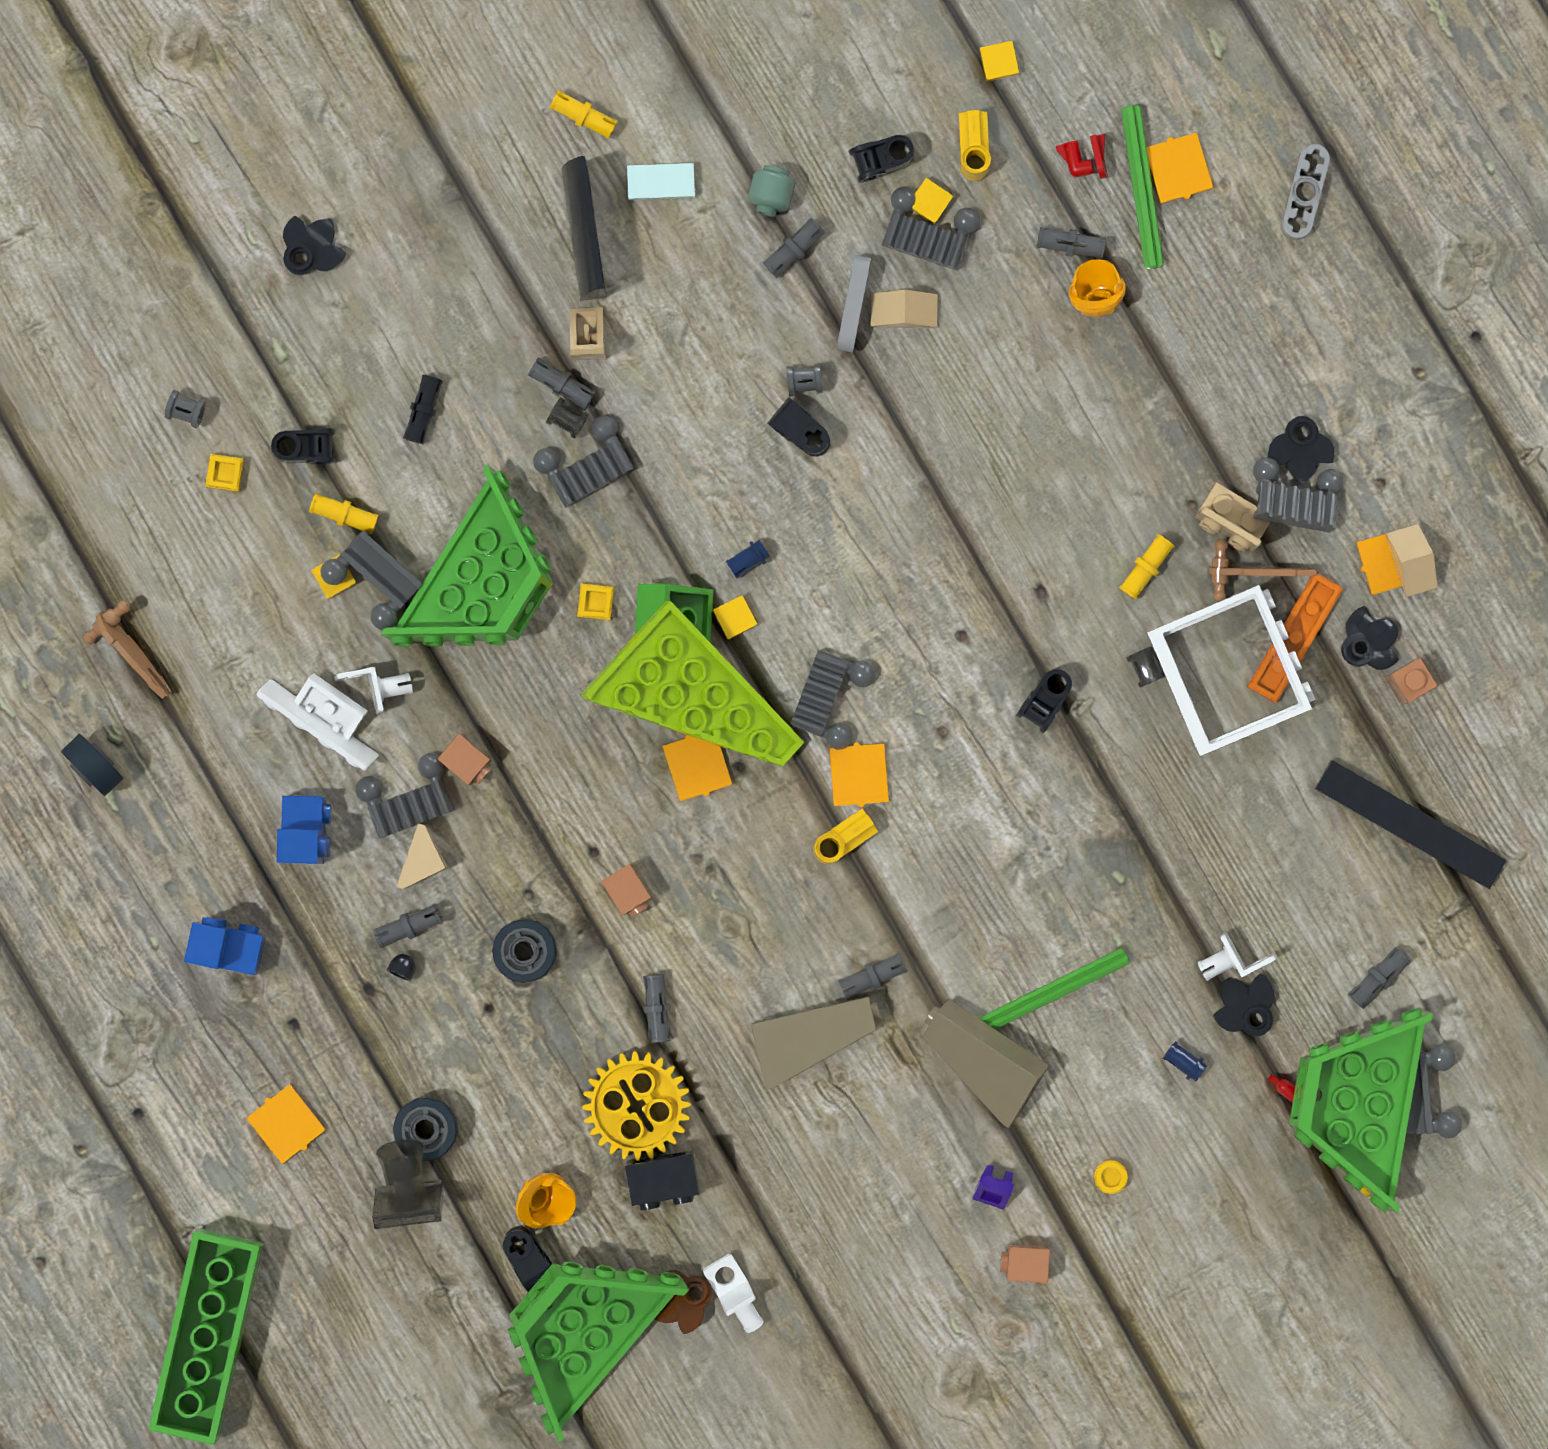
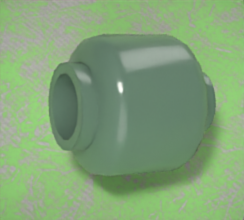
[748,165,795,217]

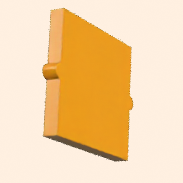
[1147,133,1213,204]
[1356,534,1402,595]
[662,735,732,801]
[829,742,889,807]
[246,1084,326,1164]

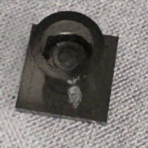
[372,1139,443,1229]

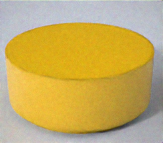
[1093,1160,1128,1194]

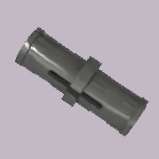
[762,218,825,278]
[1036,227,1106,259]
[528,358,596,410]
[373,904,443,949]
[1348,947,1411,1009]
[838,952,907,1000]
[643,974,670,1043]

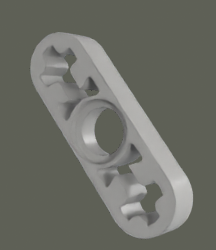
[1281,144,1330,240]
[836,255,871,353]

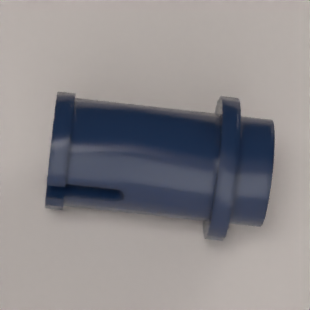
[726,540,770,579]
[1162,1041,1207,1082]

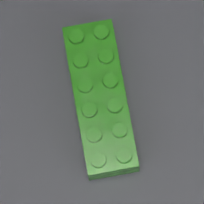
[148,1228,264,1445]

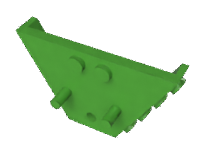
[381,464,553,647]
[1289,1008,1433,1213]
[507,1261,689,1443]

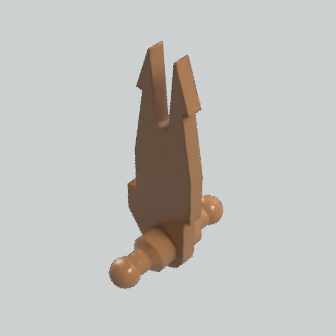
[1209,539,1316,602]
[83,600,172,699]

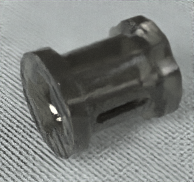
[546,397,589,439]
[1126,646,1166,688]

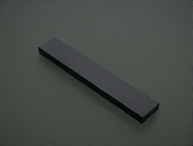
[1314,760,1506,889]

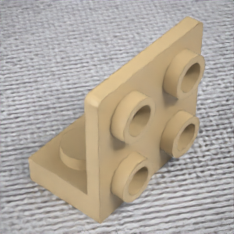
[1195,482,1270,553]

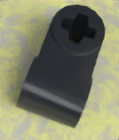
[848,135,914,183]
[767,397,830,457]
[271,428,336,464]
[1016,669,1072,734]
[503,1226,552,1292]

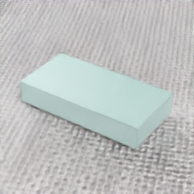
[627,163,695,200]

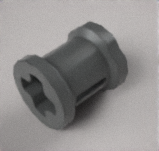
[786,363,823,397]
[164,390,206,429]

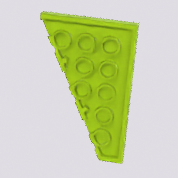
[580,601,804,766]

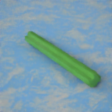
[1121,105,1164,269]
[978,949,1129,1030]

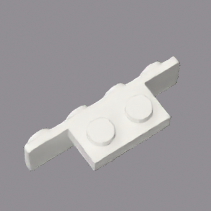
[256,673,379,771]

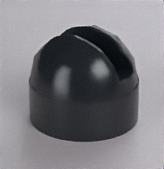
[387,954,416,981]

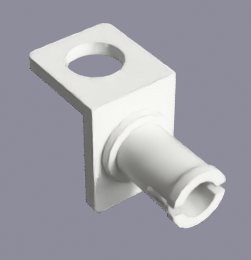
[334,667,413,714]
[1197,932,1277,981]
[703,1254,764,1333]

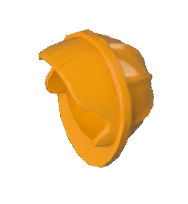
[1069,259,1126,318]
[516,1173,577,1228]

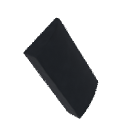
[561,156,606,301]

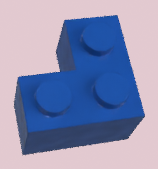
[276,796,331,864]
[184,916,266,975]

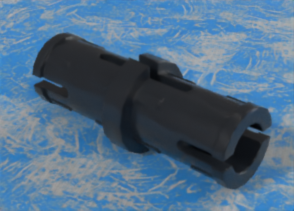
[403,375,443,445]

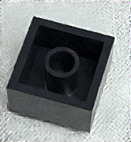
[625,1150,700,1211]

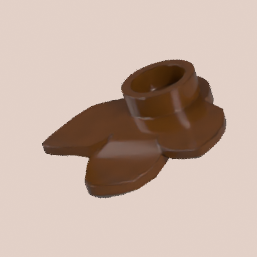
[654,1270,713,1335]

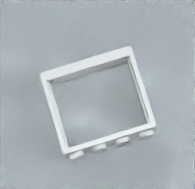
[1148,585,1315,756]

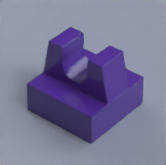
[972,1165,1014,1210]

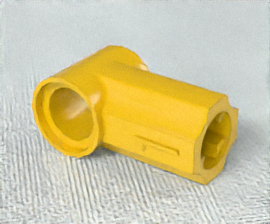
[958,110,991,181]
[813,809,878,865]

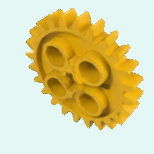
[582,1051,691,1161]

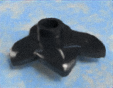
[283,216,346,275]
[1267,416,1334,483]
[1341,606,1399,670]
[1213,974,1275,1036]

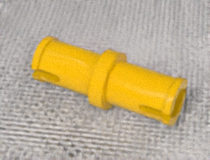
[549,90,618,139]
[309,492,379,535]
[1119,534,1175,600]

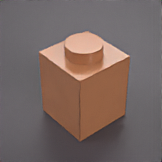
[1386,657,1437,705]
[438,734,492,785]
[601,864,652,917]
[1000,1244,1050,1283]

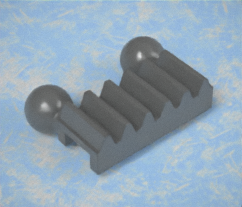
[882,186,980,271]
[533,415,635,508]
[1253,457,1343,533]
[320,530,422,630]
[790,650,876,750]
[355,753,455,839]
[1406,1045,1462,1138]

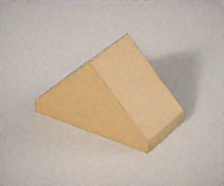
[870,289,938,328]
[570,307,606,361]
[1386,524,1438,598]
[396,823,447,889]

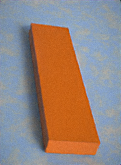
[1247,573,1343,704]

